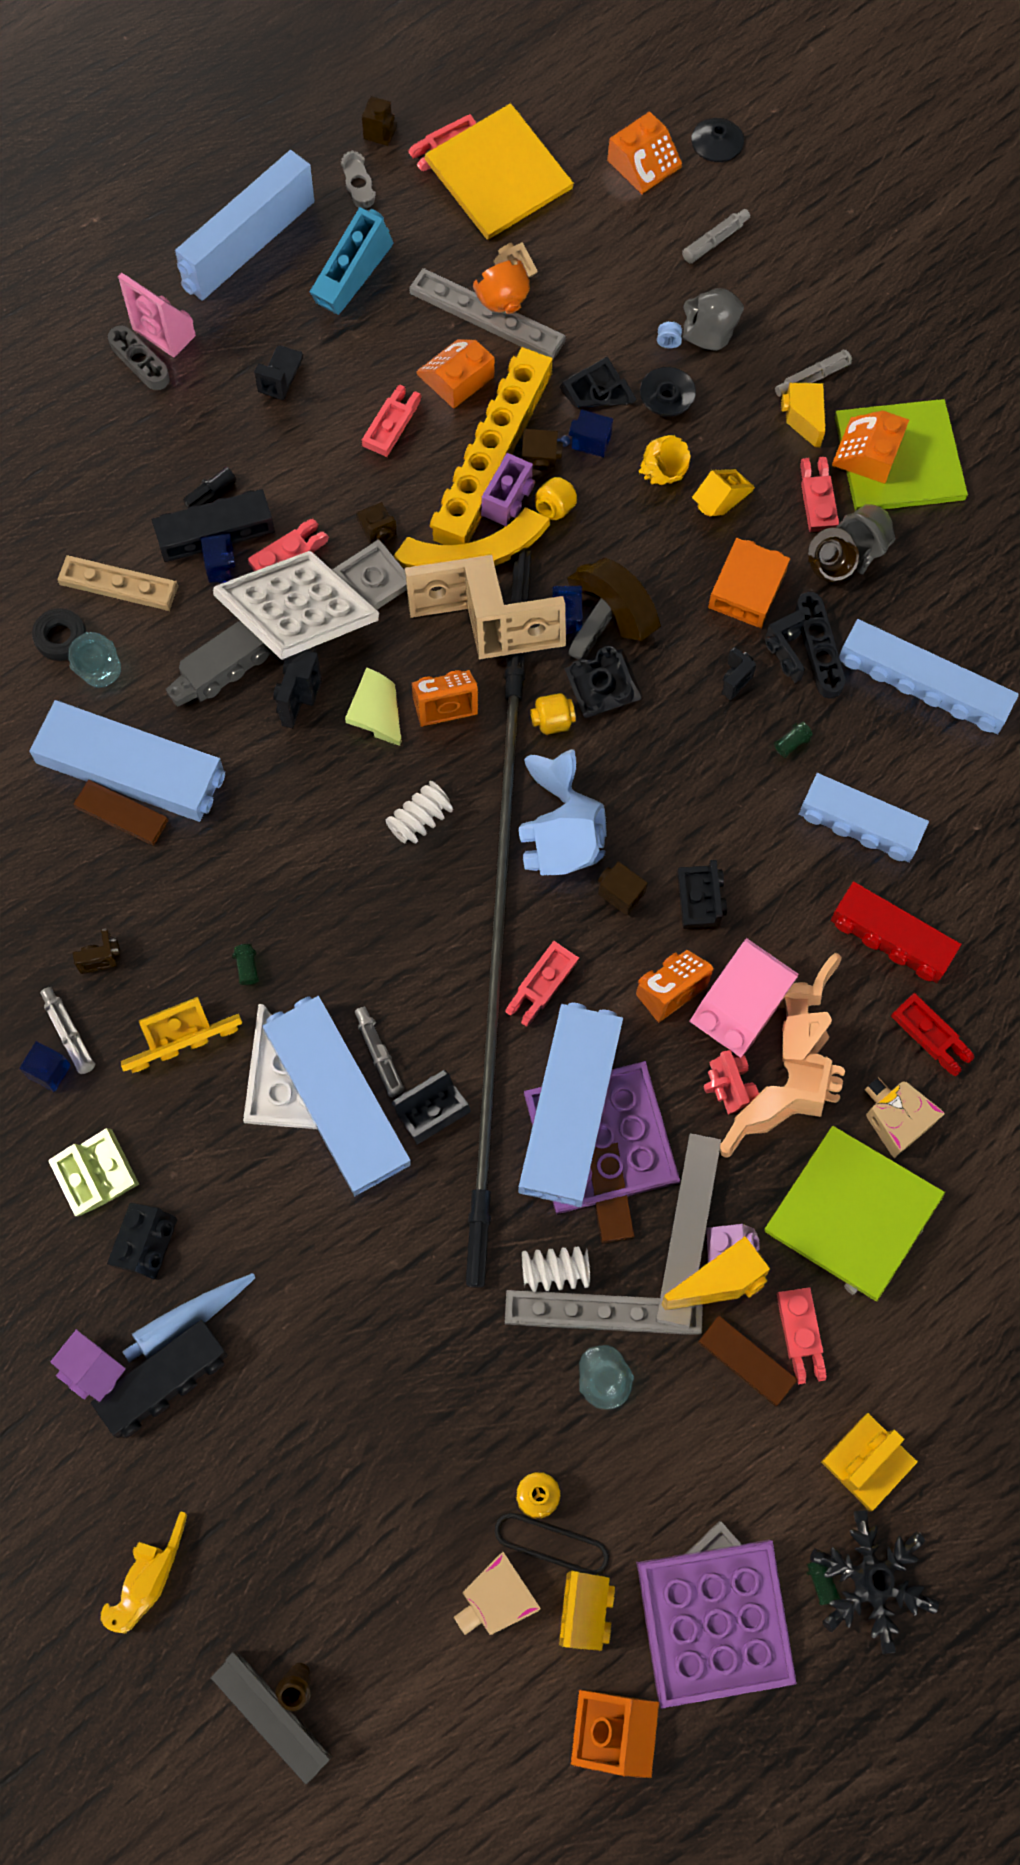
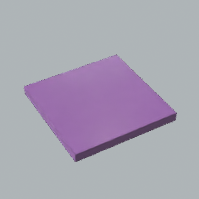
[524,1061,680,1215]
[636,1540,797,1708]

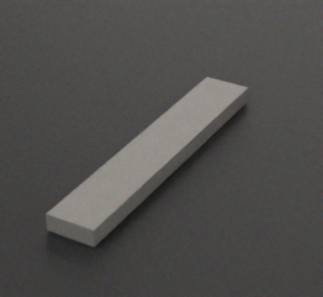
[409,268,566,360]
[656,1133,721,1328]
[505,1290,703,1335]

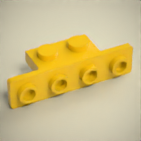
[121,997,242,1073]

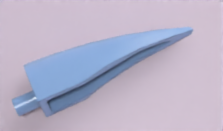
[122,1273,255,1362]

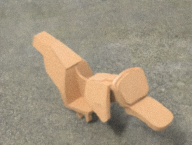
[720,953,845,1157]

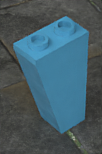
[310,207,393,315]

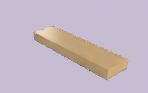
[57,555,178,611]

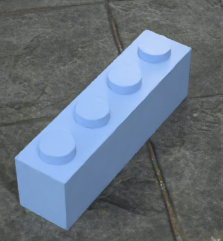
[799,773,929,863]

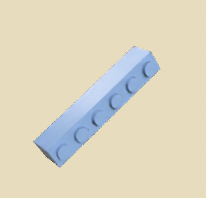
[839,619,1019,735]

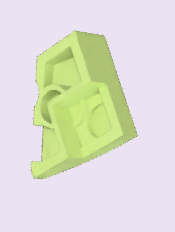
[345,668,401,746]

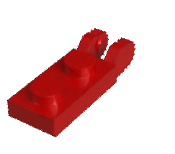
[891,993,975,1076]

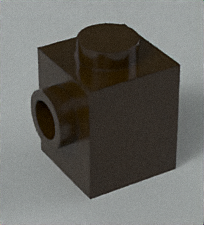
[522,429,563,471]
[598,861,648,916]

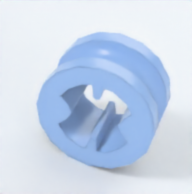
[657,322,682,349]

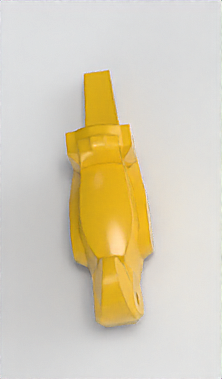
[101,1511,187,1634]

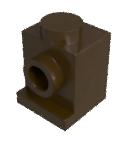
[362,96,397,146]

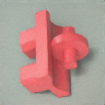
[703,1050,759,1115]

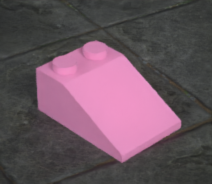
[118,273,195,358]
[689,938,799,1058]

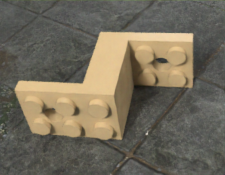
[405,555,566,659]

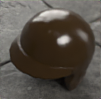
[808,527,859,583]

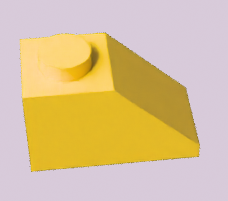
[781,383,825,447]
[692,469,755,516]

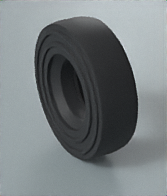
[32,608,87,661]

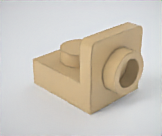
[494,242,538,278]

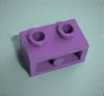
[481,453,535,526]
[50,1330,126,1402]

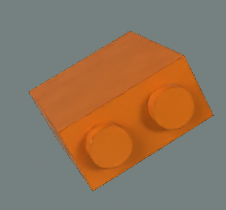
[708,538,790,629]

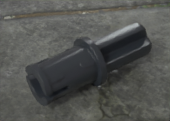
[183,466,236,508]

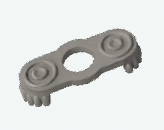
[341,151,376,209]

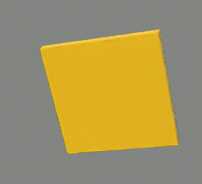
[425,103,574,240]

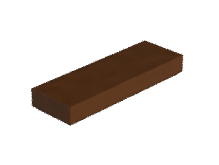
[73,780,168,846]
[590,1143,634,1243]
[698,1316,797,1407]

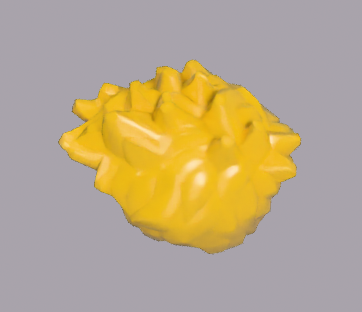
[639,435,691,485]

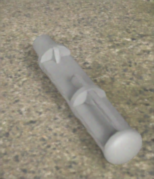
[682,209,750,264]
[775,350,852,397]
[40,987,95,1074]
[355,1007,405,1097]

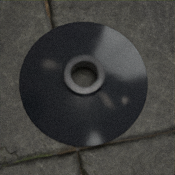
[691,118,744,162]
[640,367,696,416]

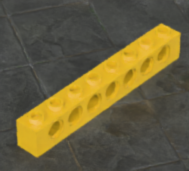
[430,347,553,545]

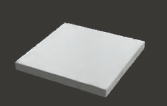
[213,551,379,660]

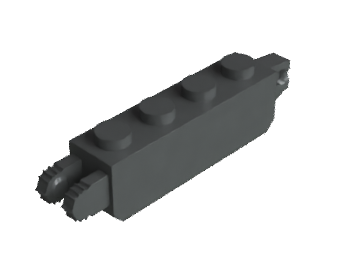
[166,620,273,707]

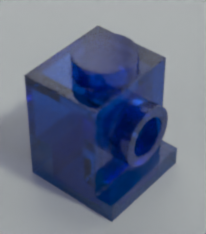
[201,534,236,583]
[552,586,583,634]

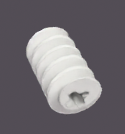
[386,781,453,844]
[522,1247,590,1292]

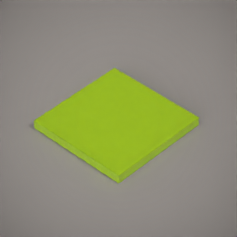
[834,399,968,511]
[765,1126,945,1302]

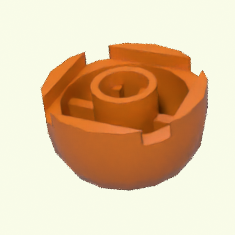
[473,260,530,314]

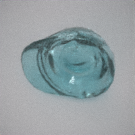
[68,632,121,687]
[579,1345,634,1410]

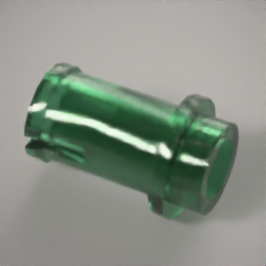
[774,722,813,758]
[232,944,259,985]
[806,1562,841,1605]

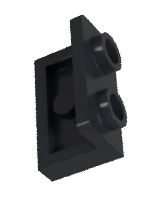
[677,860,727,929]
[392,1070,471,1144]
[107,1202,177,1279]

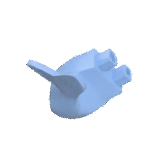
[519,749,607,875]

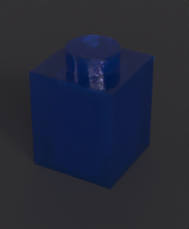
[569,410,613,457]
[19,1041,71,1092]

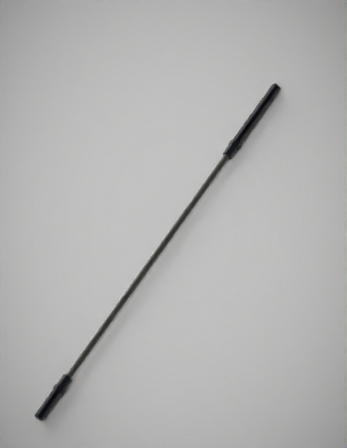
[466,547,532,1288]

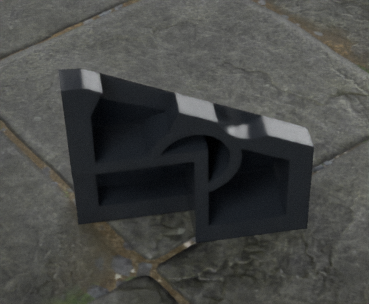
[559,356,637,408]

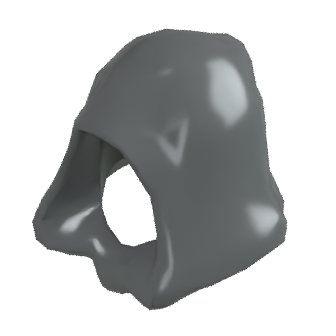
[682,288,744,351]
[836,504,896,575]

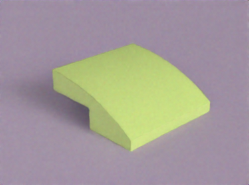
[48,1128,139,1216]

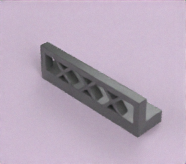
[211,1651,333,1785]

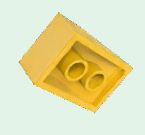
[661,1236,770,1310]
[559,1571,615,1651]

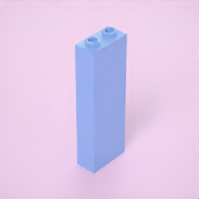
[175,150,315,301]
[30,700,225,822]
[262,996,411,1197]
[518,1003,623,1207]

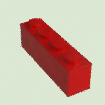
[830,881,961,983]

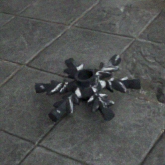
[810,1510,939,1654]

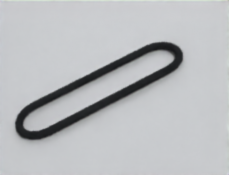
[495,1513,609,1575]

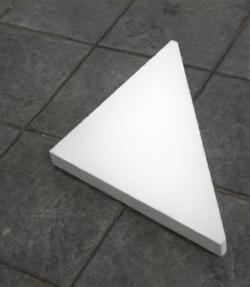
[243,1004,317,1129]

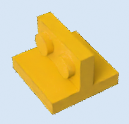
[821,1413,917,1512]

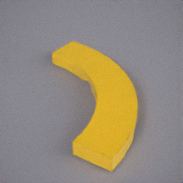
[393,507,550,568]

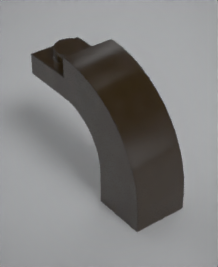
[567,558,661,641]

